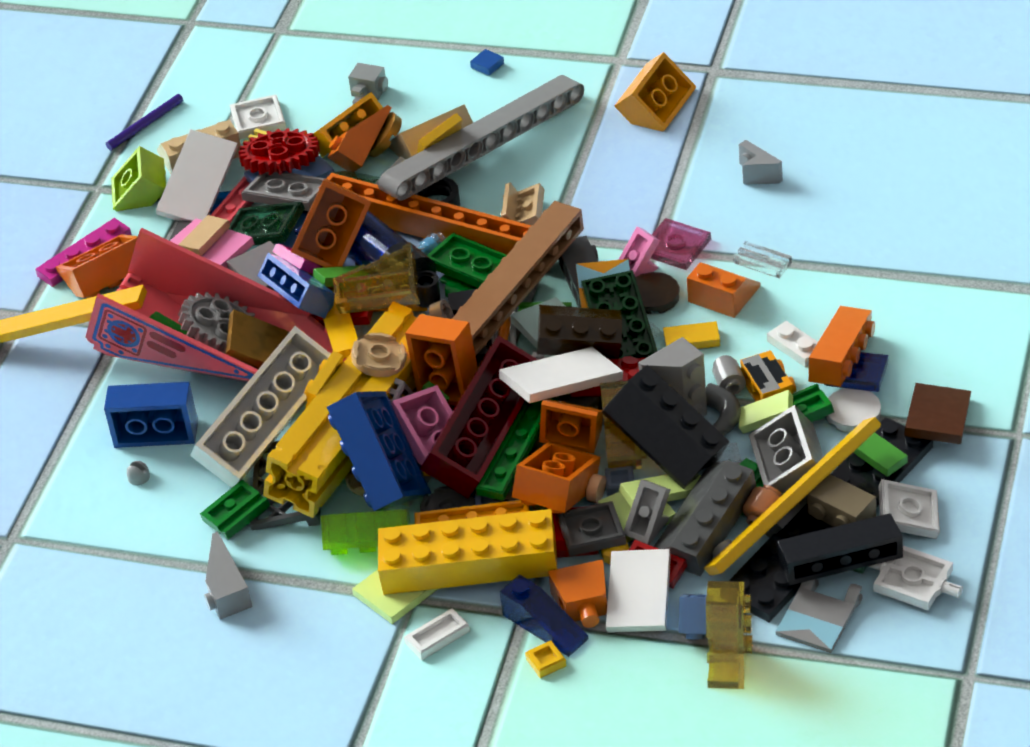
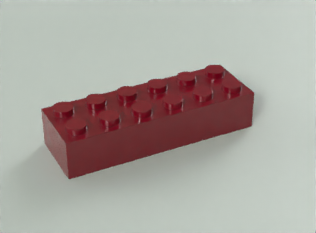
[420,335,538,498]

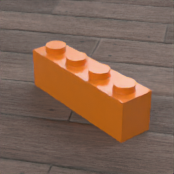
[808,306,875,387]

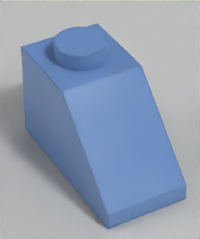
[679,594,714,639]

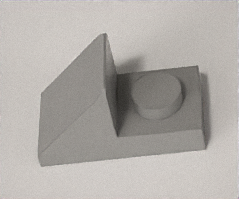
[739,140,783,185]
[624,479,671,544]

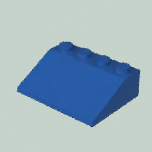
[327,391,431,511]

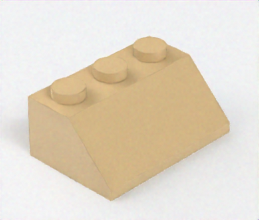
[389,104,473,160]
[157,119,241,174]

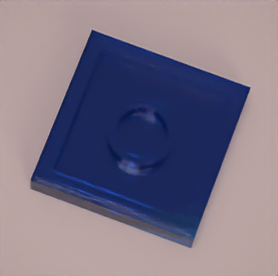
[824,352,889,392]

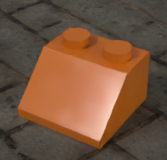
[687,262,761,318]
[539,399,603,454]

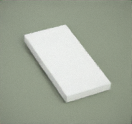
[156,129,238,222]
[499,347,623,403]

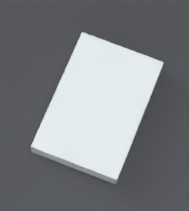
[606,549,671,633]

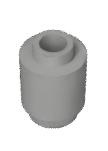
[712,355,746,395]

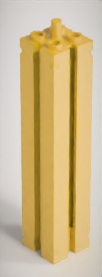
[263,301,425,518]

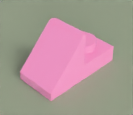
[618,227,660,277]

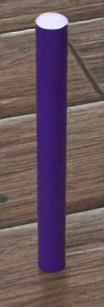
[106,94,183,150]

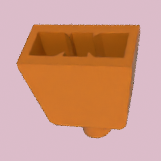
[548,559,607,628]

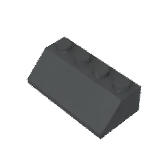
[654,460,756,577]

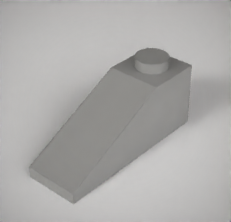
[204,532,252,620]

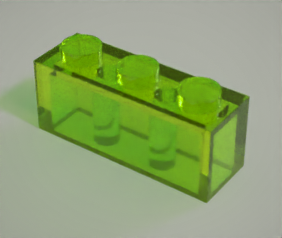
[320,508,410,555]

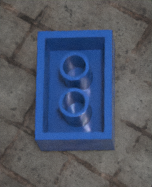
[104,382,198,448]

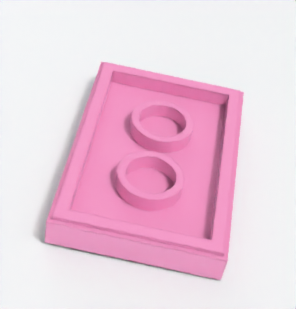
[170,218,254,268]

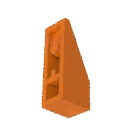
[327,105,392,174]

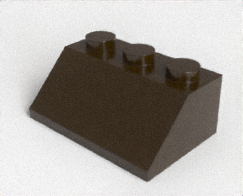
[537,305,622,359]

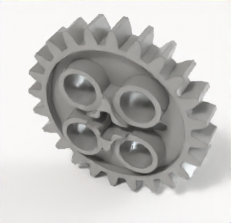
[178,292,255,353]

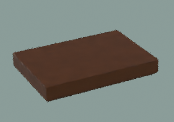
[904,383,971,444]

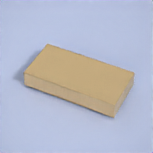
[178,215,230,256]

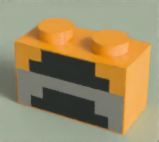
[740,350,796,402]

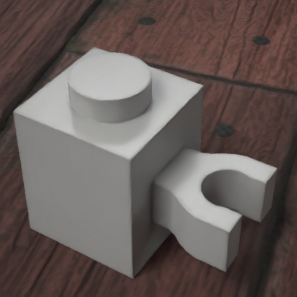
[348,63,388,104]

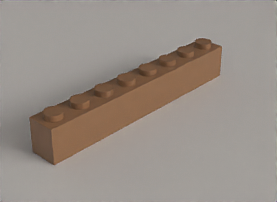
[452,201,584,356]

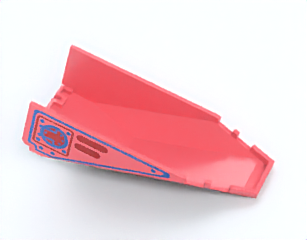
[85,228,347,382]

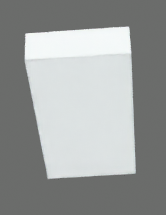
[404,608,470,661]

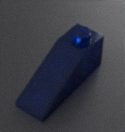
[500,574,588,657]

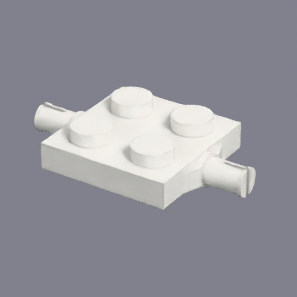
[868,546,963,610]

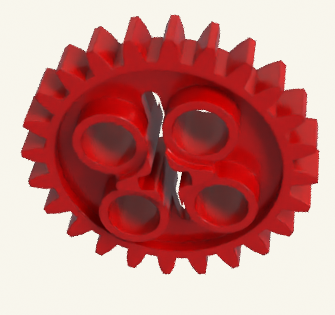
[238,128,320,175]

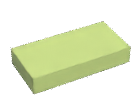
[739,390,793,434]

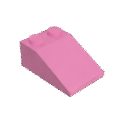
[391,385,453,465]

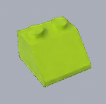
[111,146,166,211]

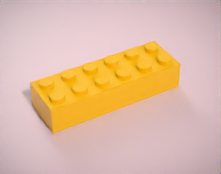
[378,509,558,595]

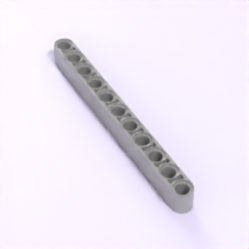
[378,75,585,201]

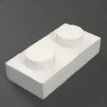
[767,321,818,367]

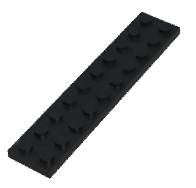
[720,417,933,622]

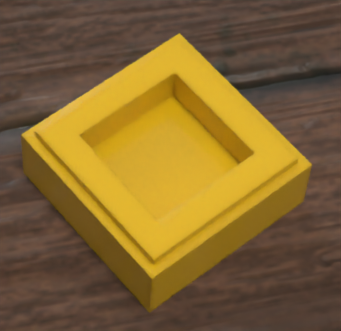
[525,640,566,678]

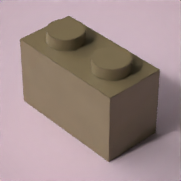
[807,474,876,527]

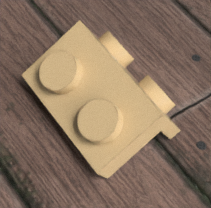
[501,182,545,225]

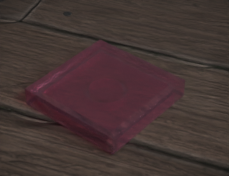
[650,218,711,270]

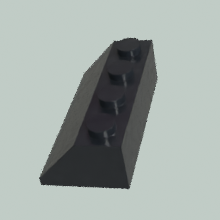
[602,365,730,489]

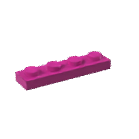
[35,218,132,287]

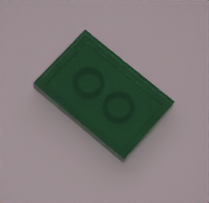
[229,202,305,246]

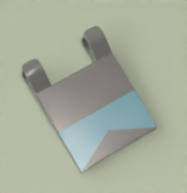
[776,579,863,653]

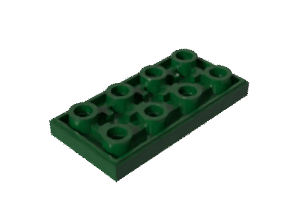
[581,270,657,359]

